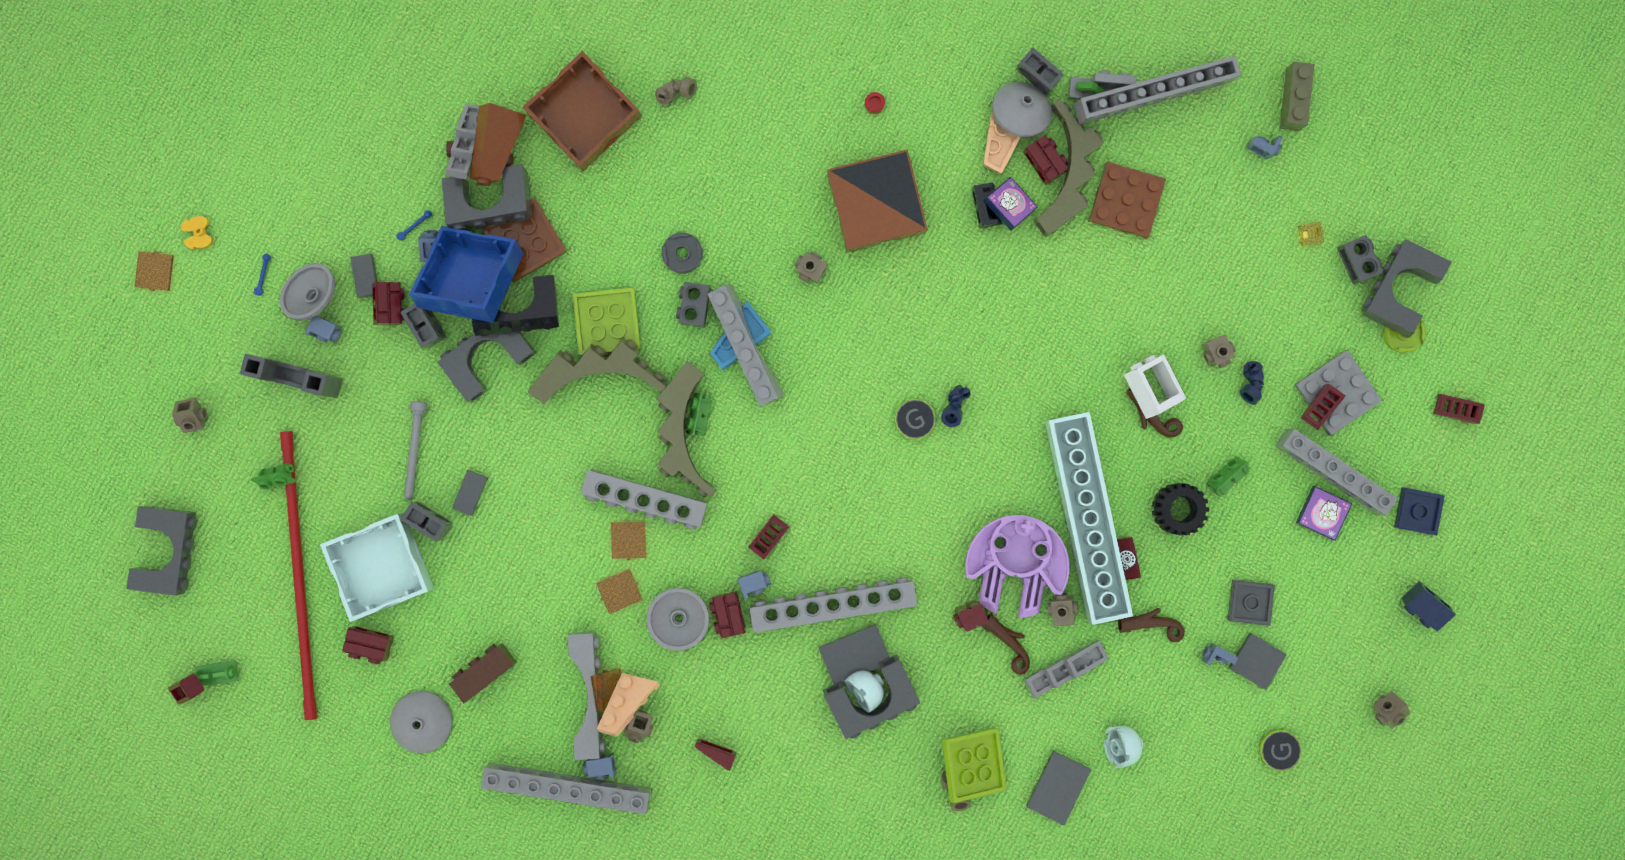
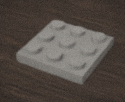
[1294,350,1382,435]

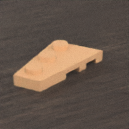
[983,110,1021,175]
[597,673,660,737]

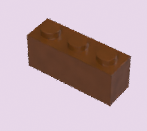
[449,643,517,703]

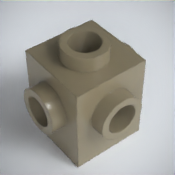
[794,252,828,284]
[1201,334,1236,368]
[172,397,207,433]
[1048,593,1079,626]
[1373,691,1410,729]
[623,711,653,743]

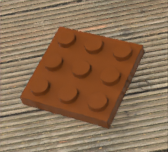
[1089,161,1166,239]
[482,198,567,283]

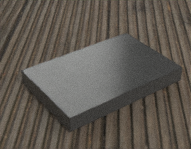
[819,624,889,684]
[1026,750,1091,825]

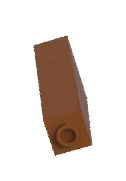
[470,103,526,186]

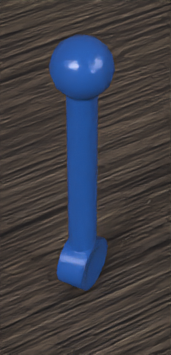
[397,210,432,241]
[254,254,271,296]

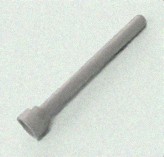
[404,401,427,500]

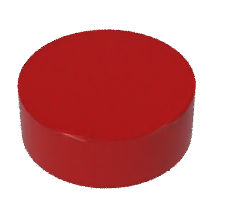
[865,92,885,114]

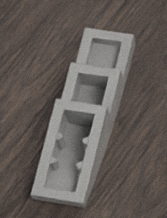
[446,104,479,180]
[1023,640,1109,698]

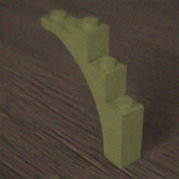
[1034,99,1103,238]
[528,337,667,404]
[656,361,717,497]

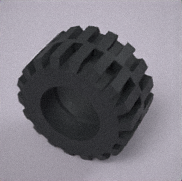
[1152,483,1209,536]

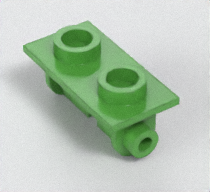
[685,393,712,436]
[1206,456,1250,496]
[251,463,296,490]
[194,660,239,686]

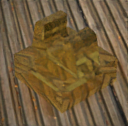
[1298,222,1324,246]

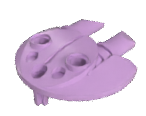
[965,515,1069,618]

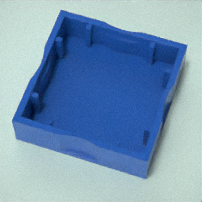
[409,226,524,323]

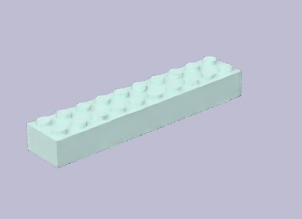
[1045,412,1133,625]

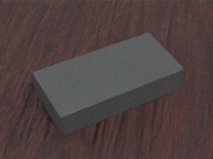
[350,253,378,298]
[452,470,488,516]

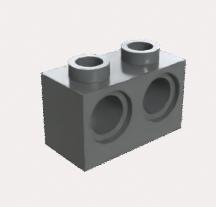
[1016,48,1064,96]
[1337,235,1383,285]
[676,282,711,328]
[400,303,447,348]
[401,501,453,542]

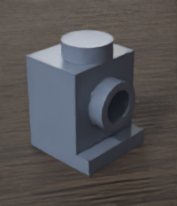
[305,316,342,343]
[738,570,771,599]
[584,753,617,780]

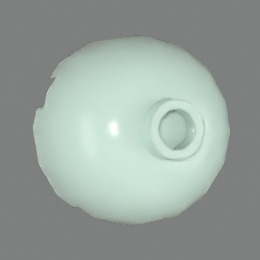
[844,670,884,713]
[1104,726,1143,768]

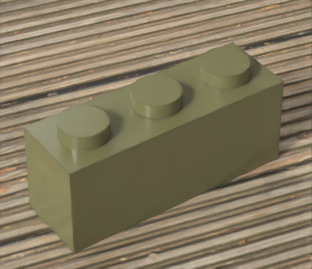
[1279,61,1315,131]

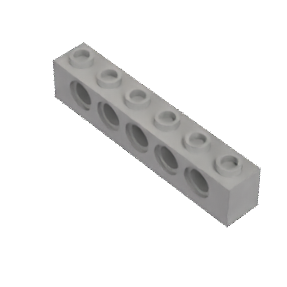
[1275,429,1398,516]
[580,470,708,530]

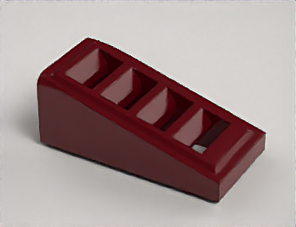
[1300,384,1346,430]
[1433,394,1485,424]
[748,514,790,559]
[168,674,204,704]
[695,739,736,771]

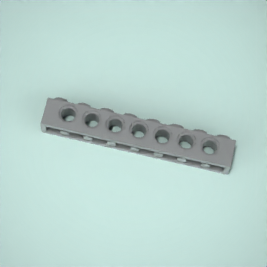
[1074,56,1241,125]
[750,577,917,633]
[481,762,652,814]

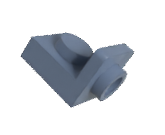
[1246,136,1283,159]
[418,230,438,262]
[1202,643,1238,665]

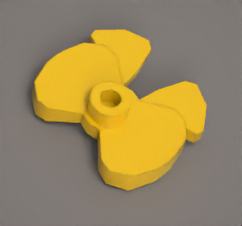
[181,216,213,250]

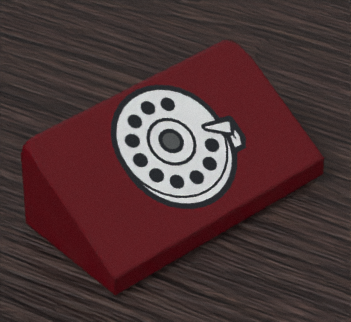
[1117,536,1141,580]

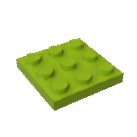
[573,287,641,356]
[942,728,1007,803]

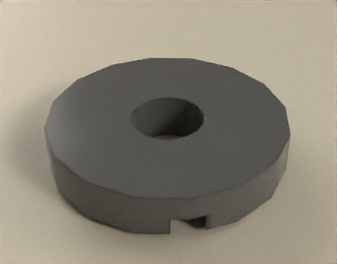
[662,233,703,274]

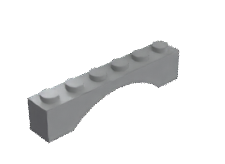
[707,285,785,406]
[568,631,606,760]

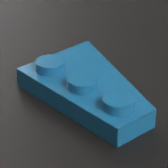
[710,301,772,371]

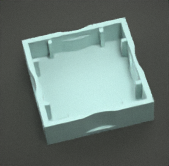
[320,513,434,622]

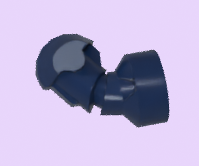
[1240,361,1264,405]
[941,385,971,427]

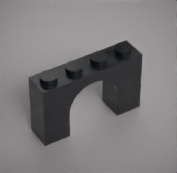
[472,275,559,336]

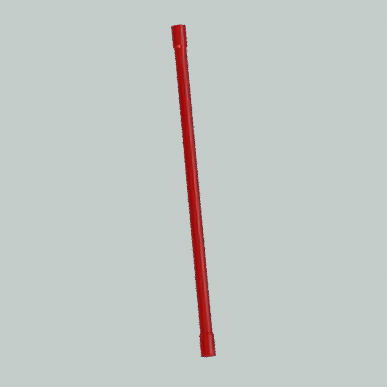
[280,431,317,720]

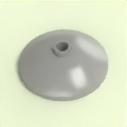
[992,82,1052,137]
[280,264,335,321]
[647,588,709,651]
[390,691,453,753]

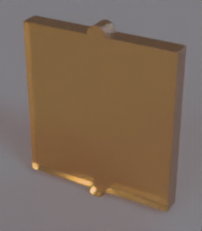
[134,251,174,291]
[611,520,646,560]
[596,569,643,614]
[591,668,621,712]

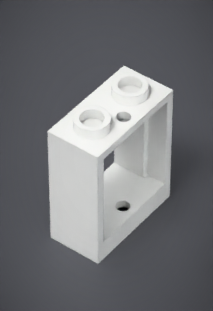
[1124,354,1186,419]

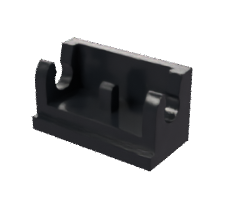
[971,182,1002,229]

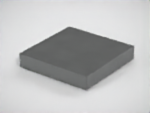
[1228,580,1275,626]
[1229,633,1287,690]

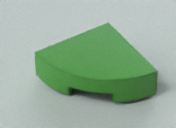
[1076,82,1105,95]

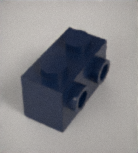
[1402,581,1456,632]

